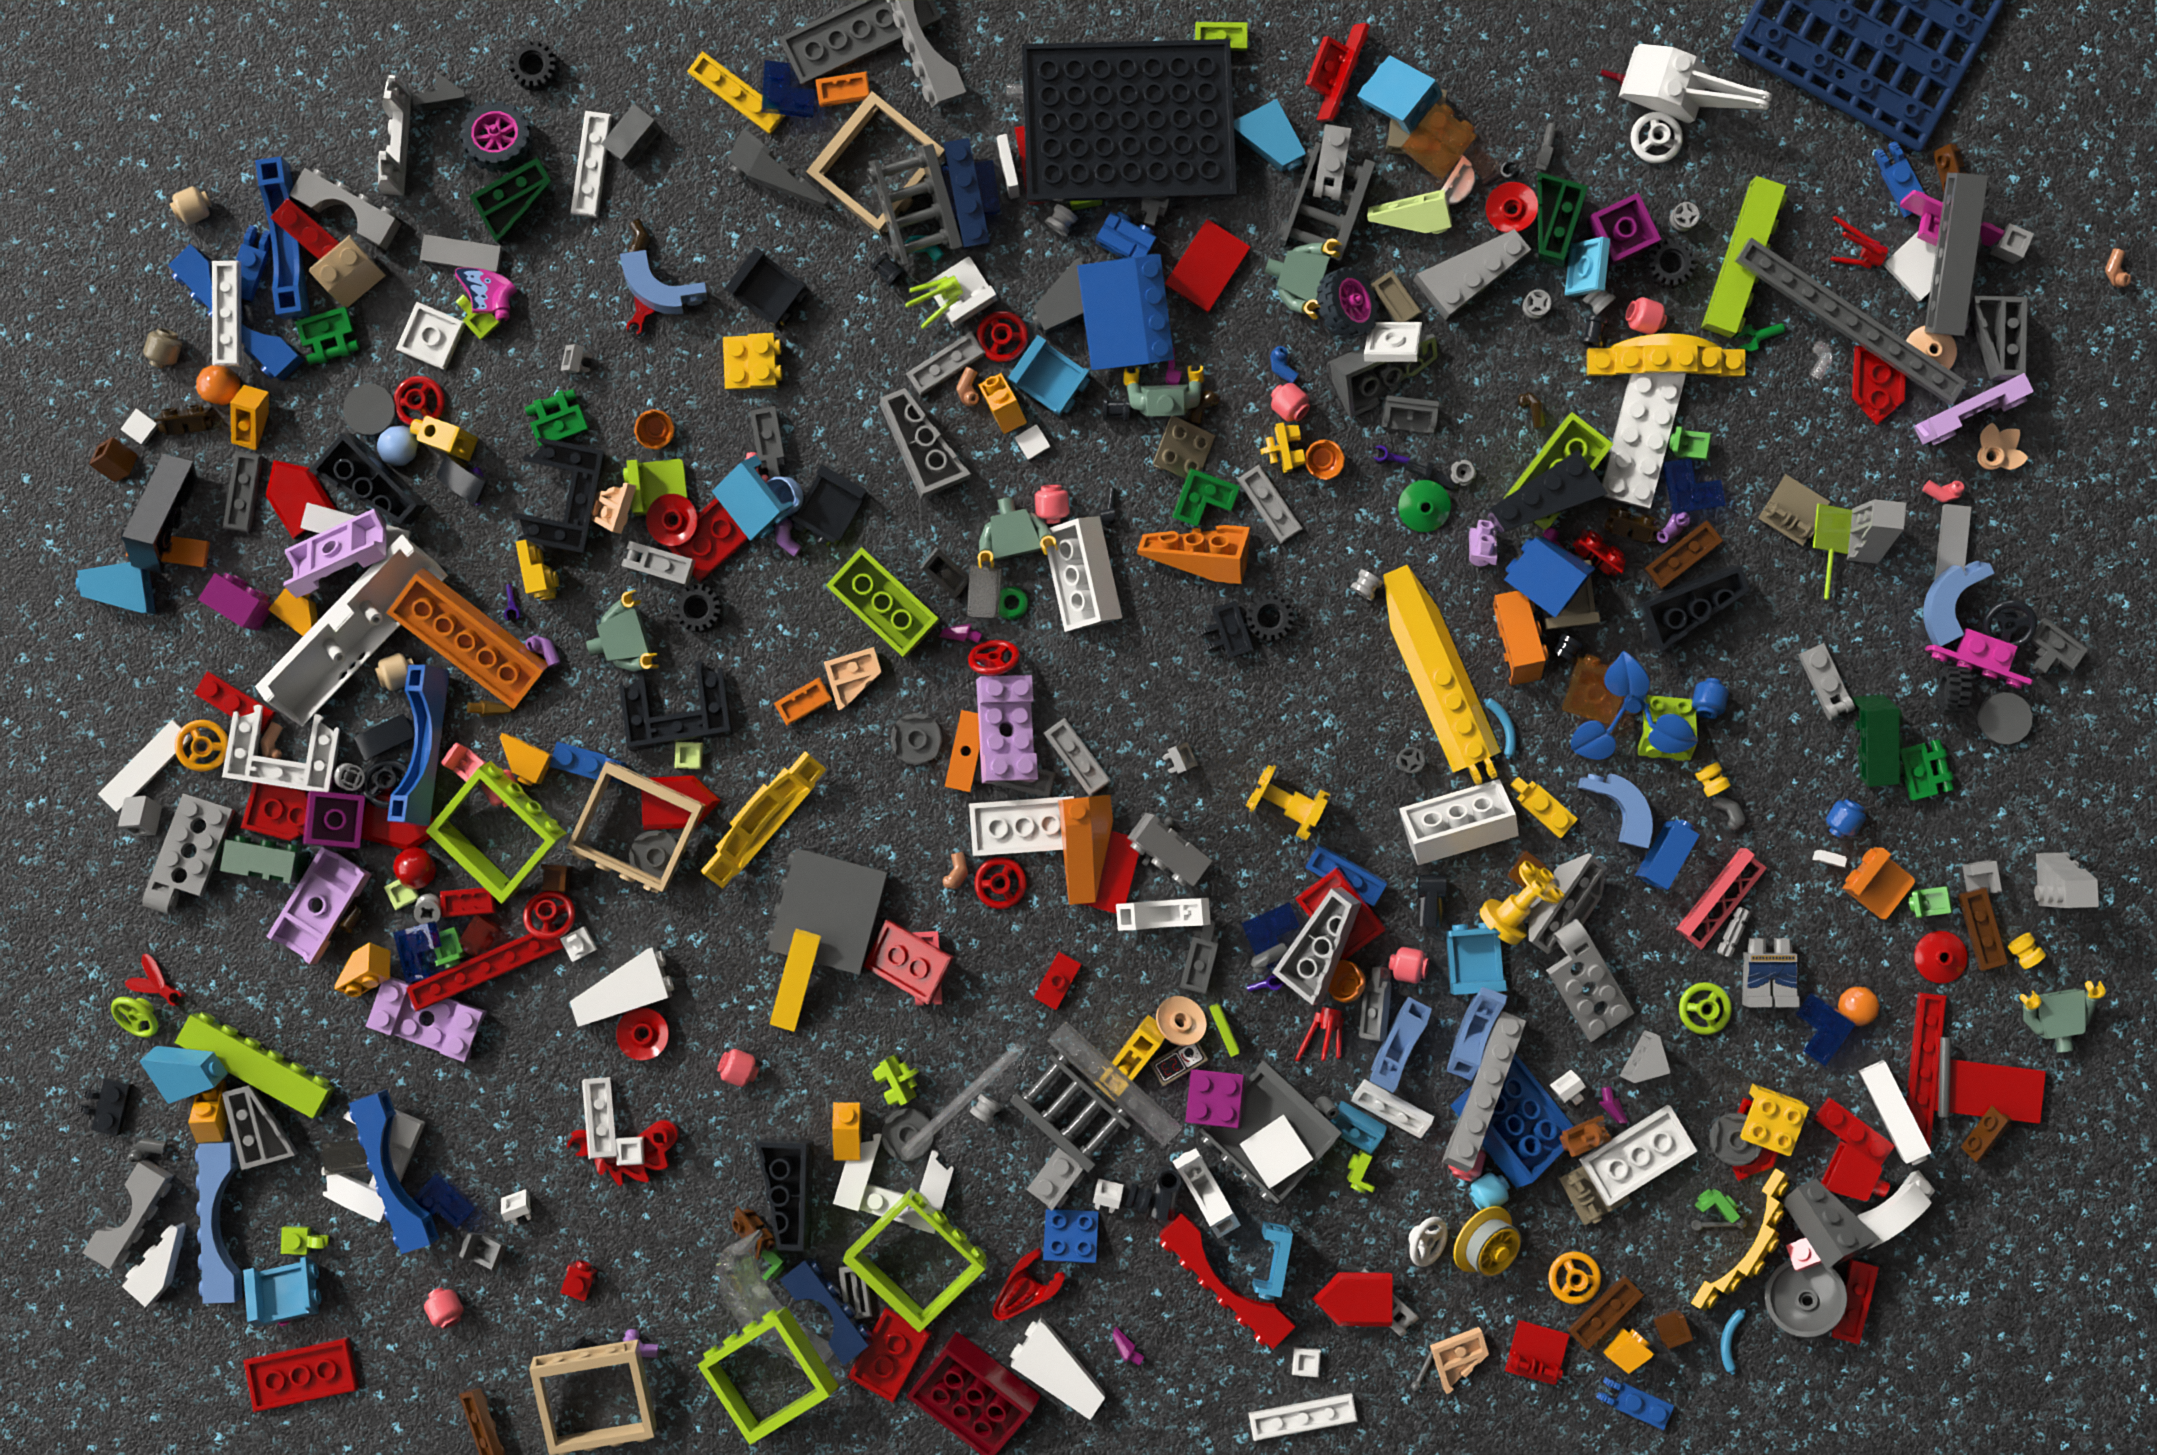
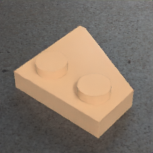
[591,483,636,534]
[824,647,882,711]
[1430,1327,1489,1394]

